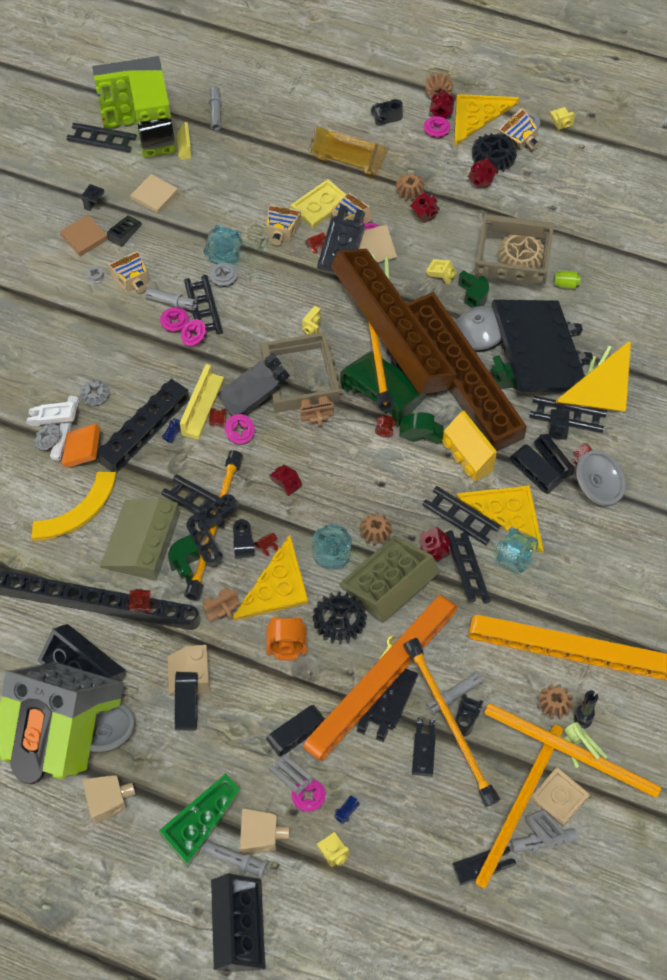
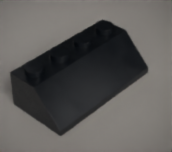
[37,624,126,681]
[211,873,265,972]

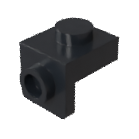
[81,184,105,211]
[548,409,570,439]

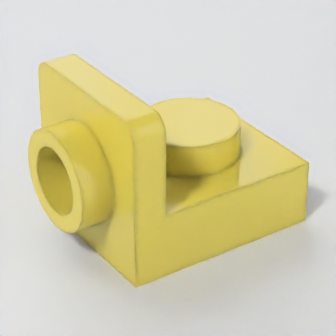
[550,107,575,130]
[426,259,456,285]
[302,306,321,335]
[317,832,349,868]

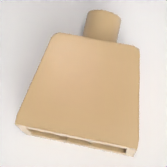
[82,775,136,824]
[240,809,290,855]

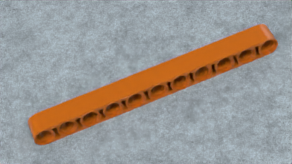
[303,594,458,761]

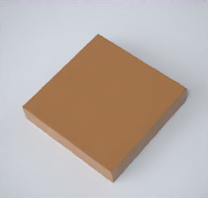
[60,215,108,256]

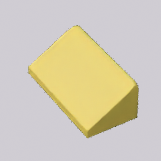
[176,122,192,159]

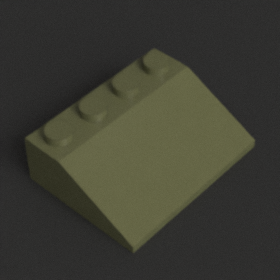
[100,499,180,581]
[339,536,439,622]

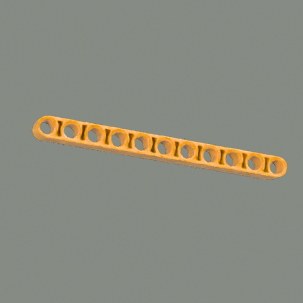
[468,615,667,681]

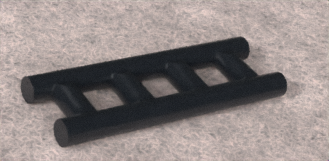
[67,122,137,153]
[184,275,223,337]
[529,396,607,433]
[161,474,231,527]
[422,486,501,546]
[446,530,491,604]

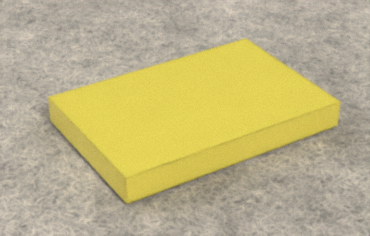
[290,179,346,229]

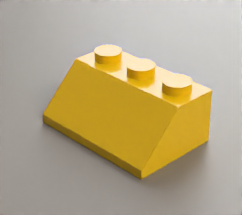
[442,411,497,481]

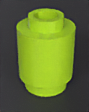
[555,270,581,289]

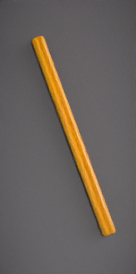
[485,703,661,797]
[475,724,563,889]

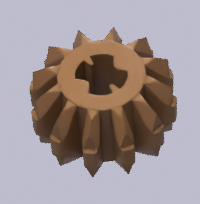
[425,72,453,97]
[396,172,424,201]
[359,512,392,546]
[538,684,574,720]

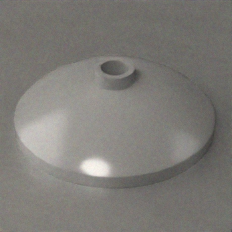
[455,306,502,350]
[576,450,625,506]
[90,704,134,752]

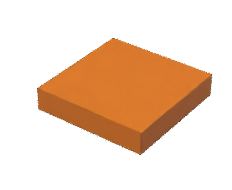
[62,423,100,468]

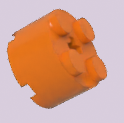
[266,617,307,661]

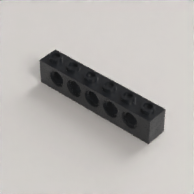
[96,378,190,474]

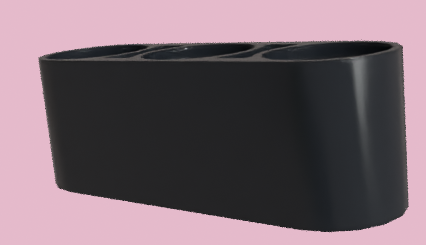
[510,444,563,494]
[174,671,198,731]
[266,705,325,757]

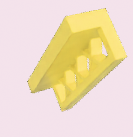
[180,364,225,440]

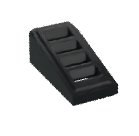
[107,215,142,247]

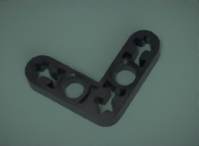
[186,494,239,566]

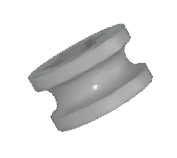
[87,267,104,284]

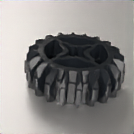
[472,132,517,173]
[313,591,367,645]

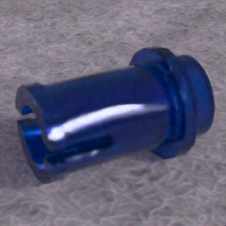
[162,418,181,443]
[334,796,360,824]

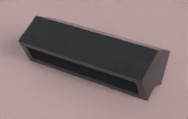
[534,434,575,479]

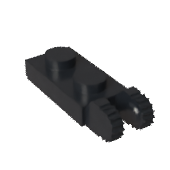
[412,717,436,777]
[452,846,516,886]

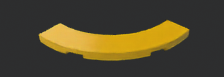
[31,472,117,541]

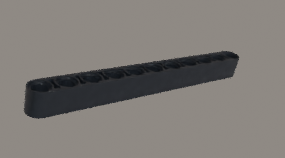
[0,570,200,630]

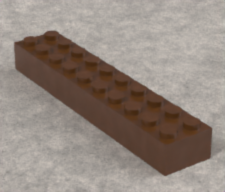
[331,248,457,394]
[406,292,527,451]

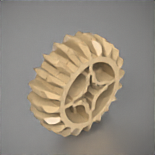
[497,234,545,269]

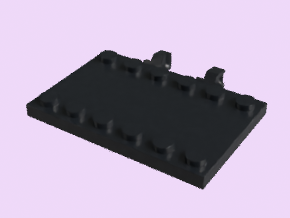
[492,299,593,392]

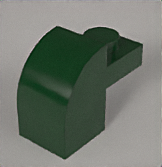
[458,270,489,308]
[490,355,517,388]
[399,412,444,444]
[168,535,200,584]

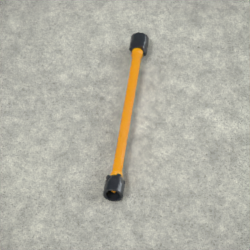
[368,321,394,412]
[184,450,243,601]
[403,638,501,807]

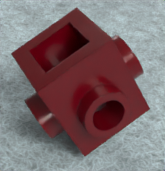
[429,90,455,118]
[468,158,497,188]
[409,191,440,223]
[420,527,450,560]

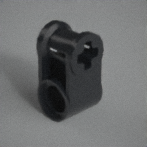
[371,99,403,126]
[233,519,255,558]
[455,694,484,737]

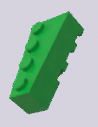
[159,773,240,868]

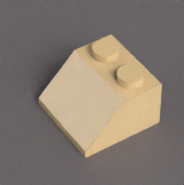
[167,645,210,696]

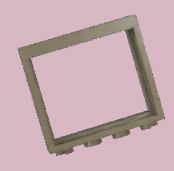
[475,214,554,284]
[260,332,343,413]

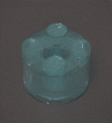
[204,225,242,264]
[312,524,352,570]
[496,527,538,574]

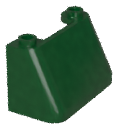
[340,351,426,427]

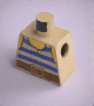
[499,108,540,150]
[329,193,373,224]
[267,205,301,245]
[108,251,149,293]

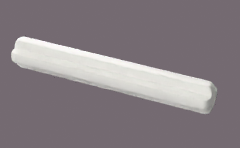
[50,395,79,461]

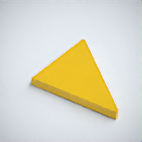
[454,94,519,145]
[556,341,631,412]
[457,485,544,553]
[233,535,308,621]

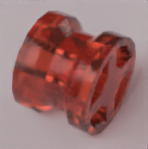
[209,408,227,428]
[375,415,396,438]

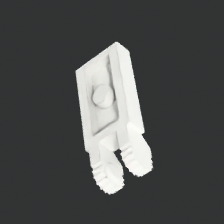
[26,401,77,426]

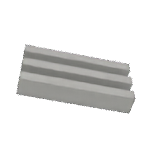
[269,754,313,795]
[526,810,569,849]

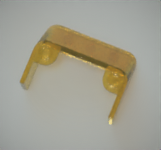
[308,125,388,175]

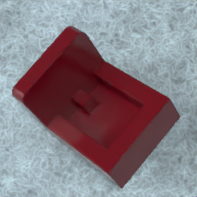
[269,464,302,496]

